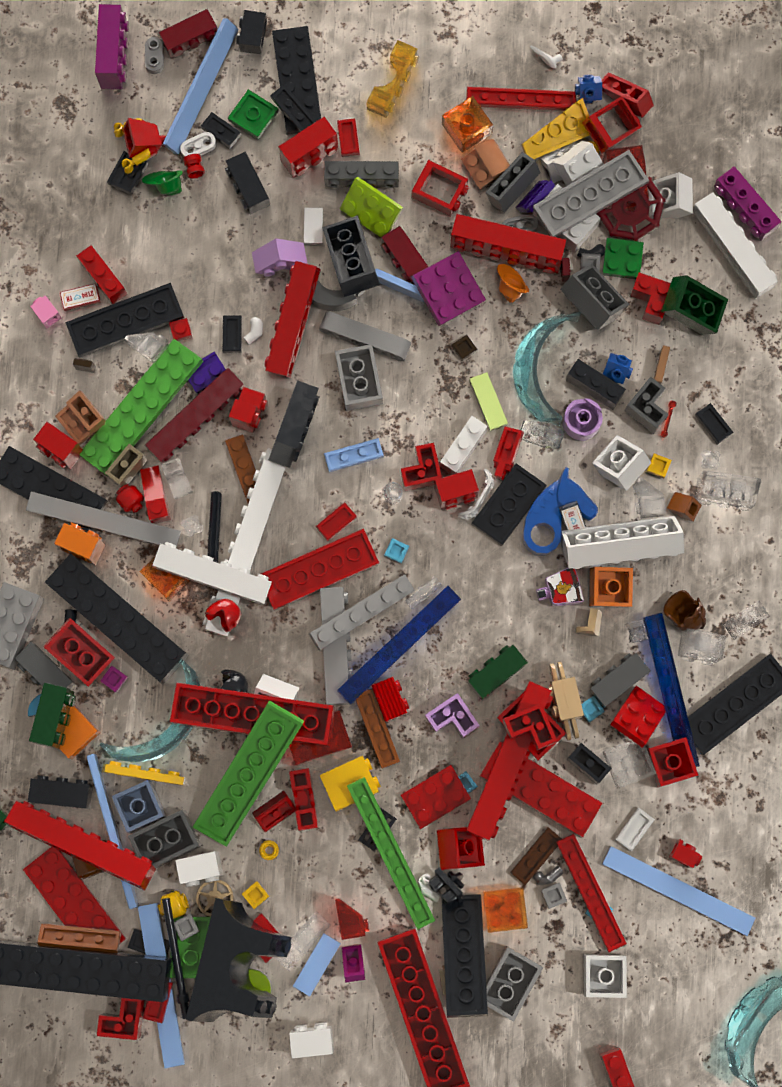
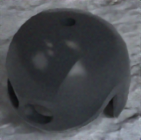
[221,669,248,693]

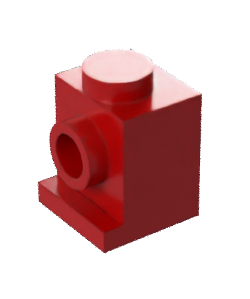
[669,839,702,868]

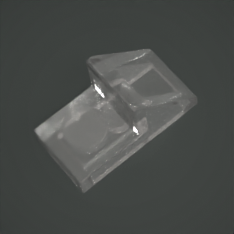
[161,458,193,499]

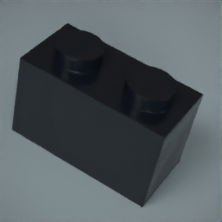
[236,10,267,55]
[567,743,612,785]

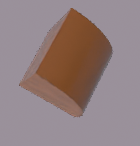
[667,492,702,522]

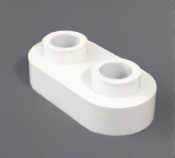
[180,132,216,157]

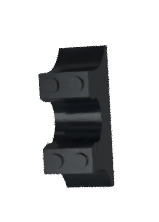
[186,898,292,1022]

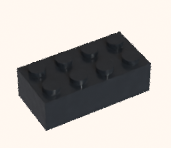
[322,215,380,297]
[268,380,320,468]

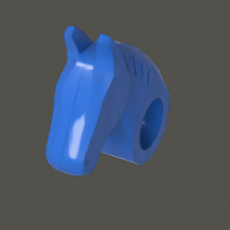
[523,467,598,556]

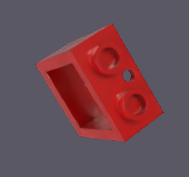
[582,96,642,153]
[411,160,469,217]

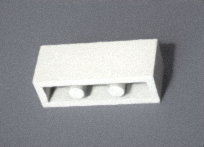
[440,416,488,475]

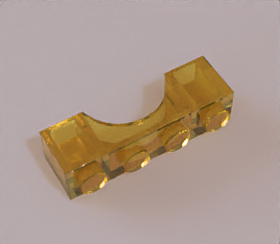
[367,40,419,118]

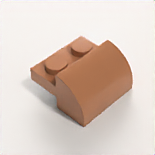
[461,139,510,191]
[55,390,106,445]

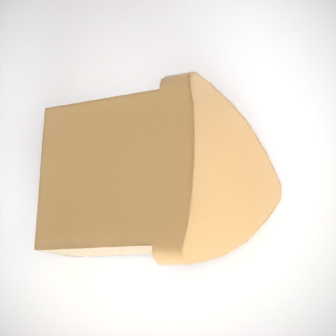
[576,608,602,636]

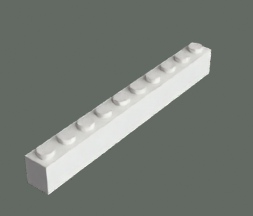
[203,448,285,638]

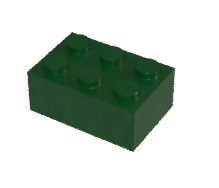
[661,275,728,335]
[29,683,76,749]

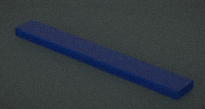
[337,586,461,705]
[643,613,700,767]

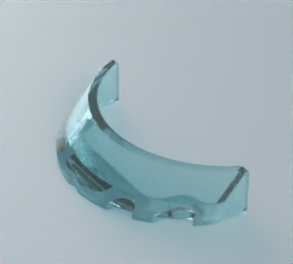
[513,312,581,425]
[100,659,200,762]
[725,976,782,1087]

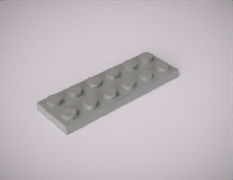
[533,150,649,237]

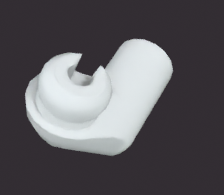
[243,317,263,345]
[419,874,441,902]

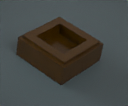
[451,335,478,361]
[73,358,96,373]

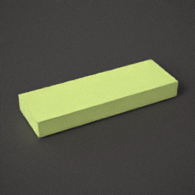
[469,372,508,431]

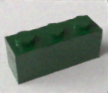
[467,644,528,700]

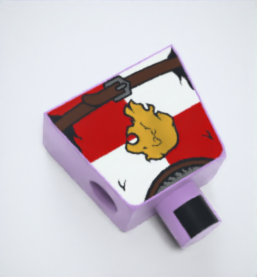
[536,568,584,607]

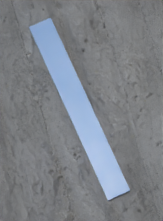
[163,18,239,154]
[87,754,139,909]
[602,846,755,936]
[138,903,185,1068]

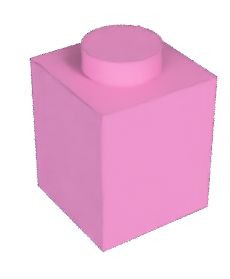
[30,295,62,329]

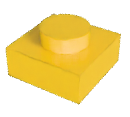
[646,453,672,479]
[242,881,270,909]

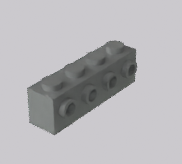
[324,161,399,188]

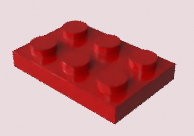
[610,685,668,748]
[401,765,471,829]

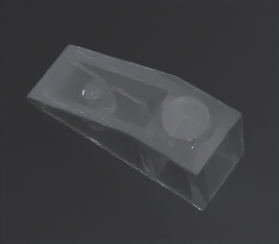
[274,911,331,971]

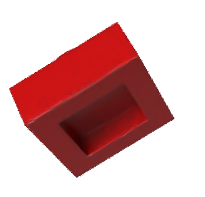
[169,318,192,341]

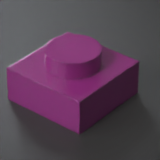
[100,666,128,693]

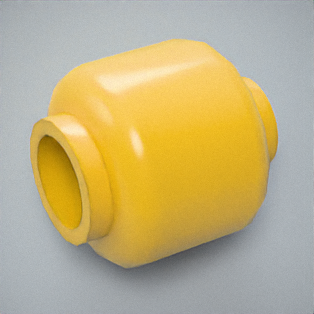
[158,891,189,919]

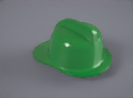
[142,170,183,195]

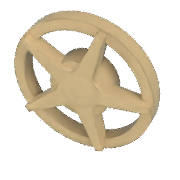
[196,880,234,917]

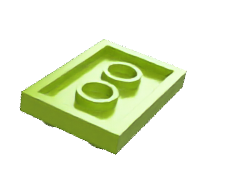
[340,177,403,237]

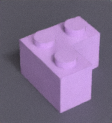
[252,238,307,277]
[425,693,480,738]

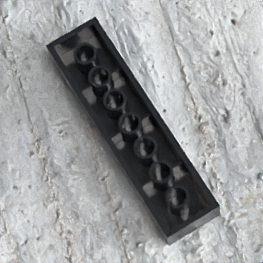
[45,553,189,684]

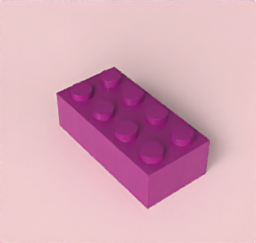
[95,4,129,89]

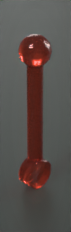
[661,400,677,438]

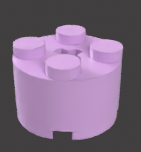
[563,398,603,441]

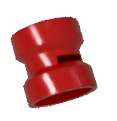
[183,154,205,179]

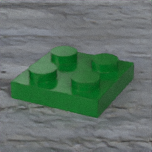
[228,89,279,140]
[602,238,644,279]

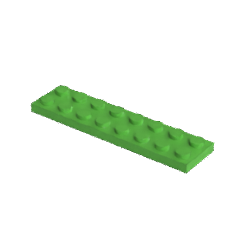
[80,339,203,477]
[193,701,304,847]

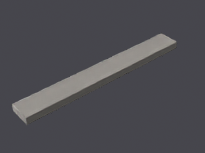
[26,492,181,548]

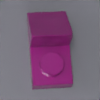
[342,944,365,983]

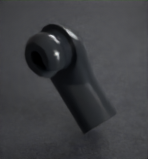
[577,244,605,257]

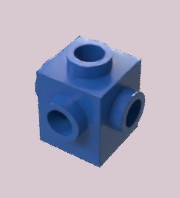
[575,74,602,103]
[603,353,633,384]

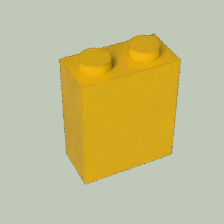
[320,756,381,812]

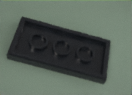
[471,463,547,546]

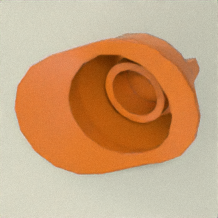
[497,264,529,303]

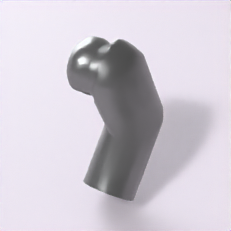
[533,866,564,886]

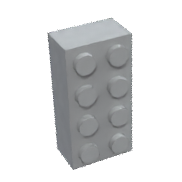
[0,582,44,670]

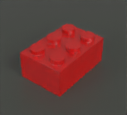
[278,116,338,178]
[43,617,115,687]

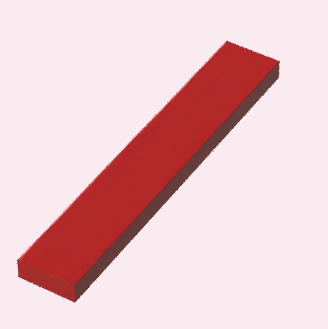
[466,87,576,111]
[556,834,627,952]

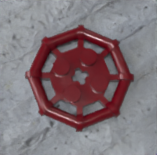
[596,176,666,241]

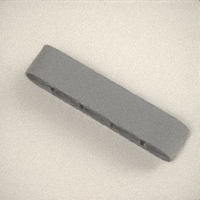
[319,311,411,361]

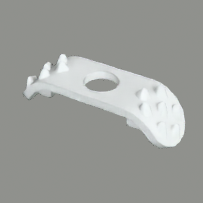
[458,469,494,520]

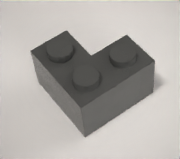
[624,377,669,434]

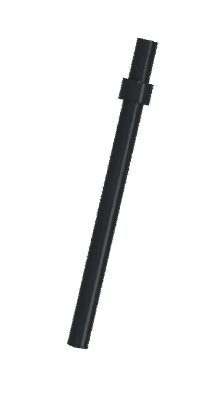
[162,898,190,1019]

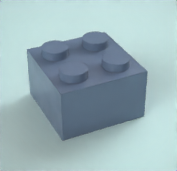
[112,780,166,833]

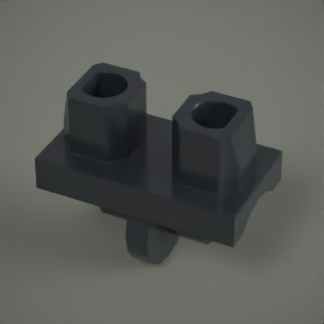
[429,868,464,906]

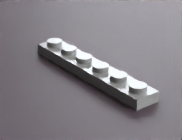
[308,574,415,651]

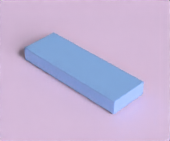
[375,269,424,303]
[324,438,384,473]
[293,933,341,997]

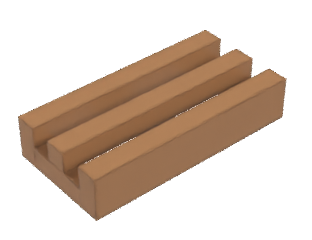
[654,345,670,384]

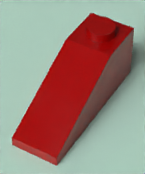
[602,72,654,118]
[140,465,171,524]

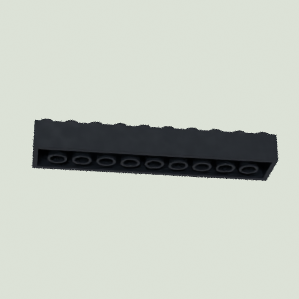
[0,940,172,1002]

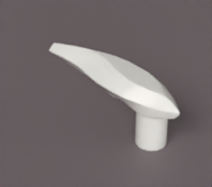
[530,45,563,68]

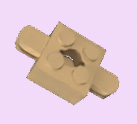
[548,661,584,741]

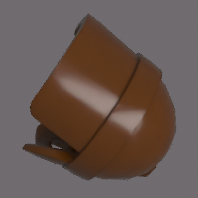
[663,590,706,632]

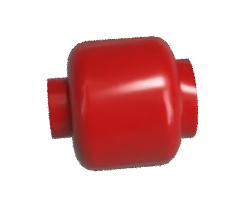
[116,484,144,513]

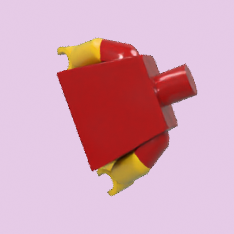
[114,118,166,174]

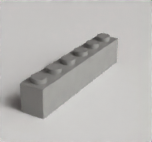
[320,587,354,706]

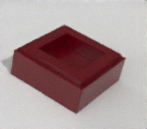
[560,258,571,282]

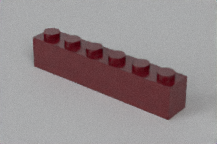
[144,367,244,462]

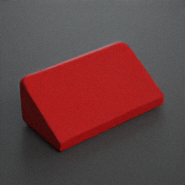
[252,791,296,832]

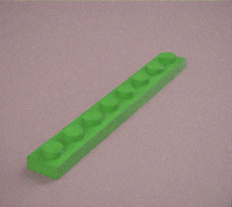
[347,777,435,930]

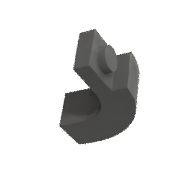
[312,280,366,311]

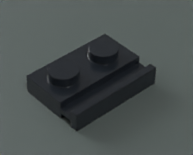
[107,151,148,195]

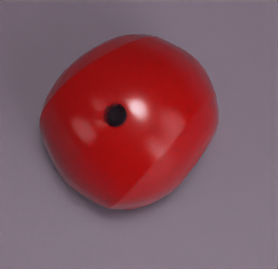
[205,599,241,632]

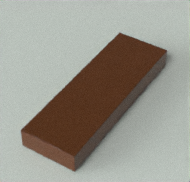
[510,827,562,885]

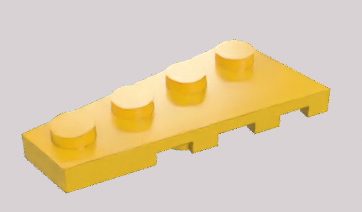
[521,98,589,159]
[102,761,184,785]

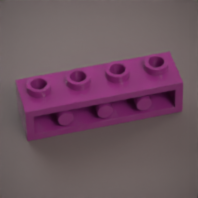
[714,166,782,241]

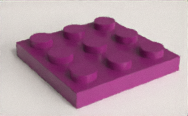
[411,251,486,326]

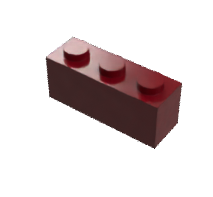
[159,9,218,59]
[380,226,429,285]

